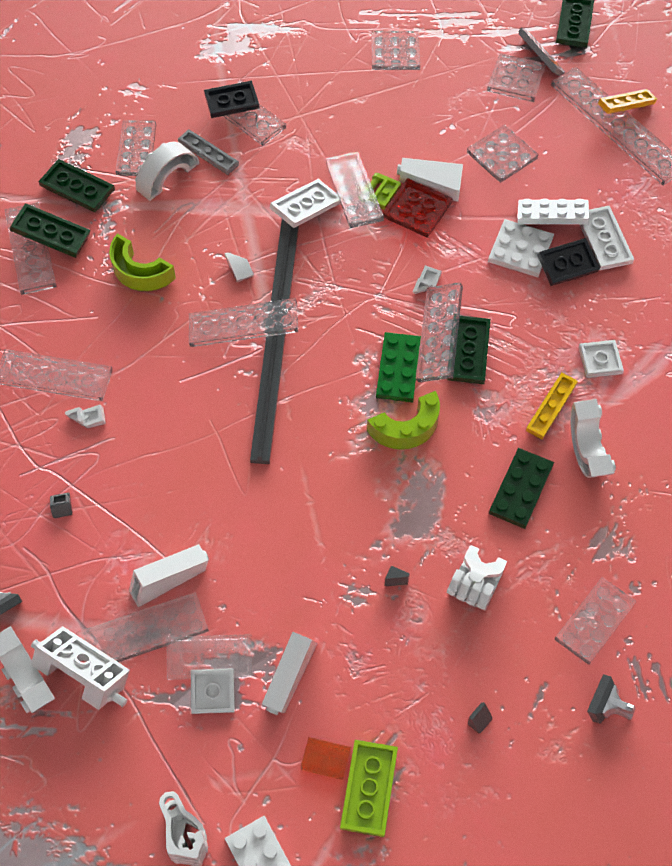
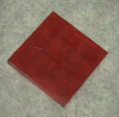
[382,178,453,238]

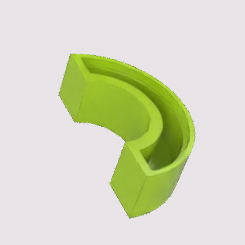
[109,233,176,291]
[367,391,440,450]

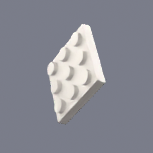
[488,219,554,277]

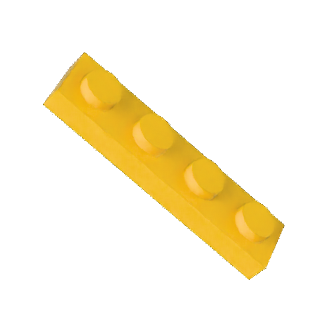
[598,89,657,114]
[526,372,578,440]

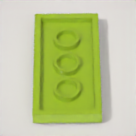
[340,740,398,837]

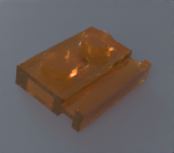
[301,737,351,780]

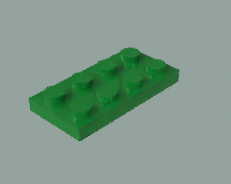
[376,332,421,402]

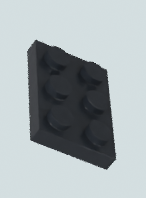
[204,81,260,118]
[537,238,600,286]

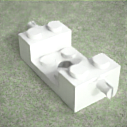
[31,626,130,710]

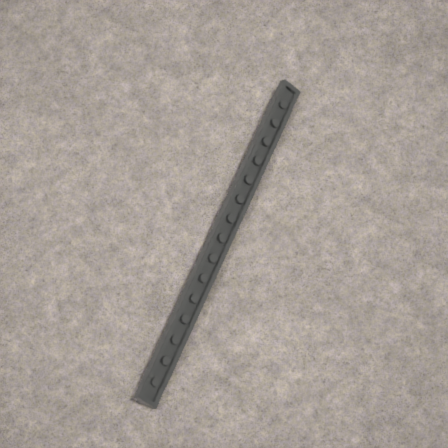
[250,219,299,464]

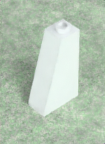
[397,158,463,202]
[129,544,209,607]
[262,632,318,715]

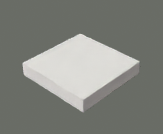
[578,340,624,378]
[191,668,235,714]

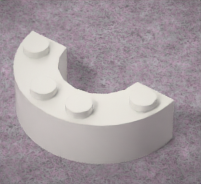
[135,142,200,201]
[570,399,616,478]
[0,626,55,713]

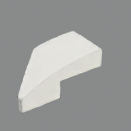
[224,253,254,282]
[413,265,442,294]
[65,405,106,428]

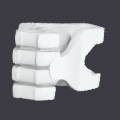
[446,545,507,610]
[159,791,208,866]

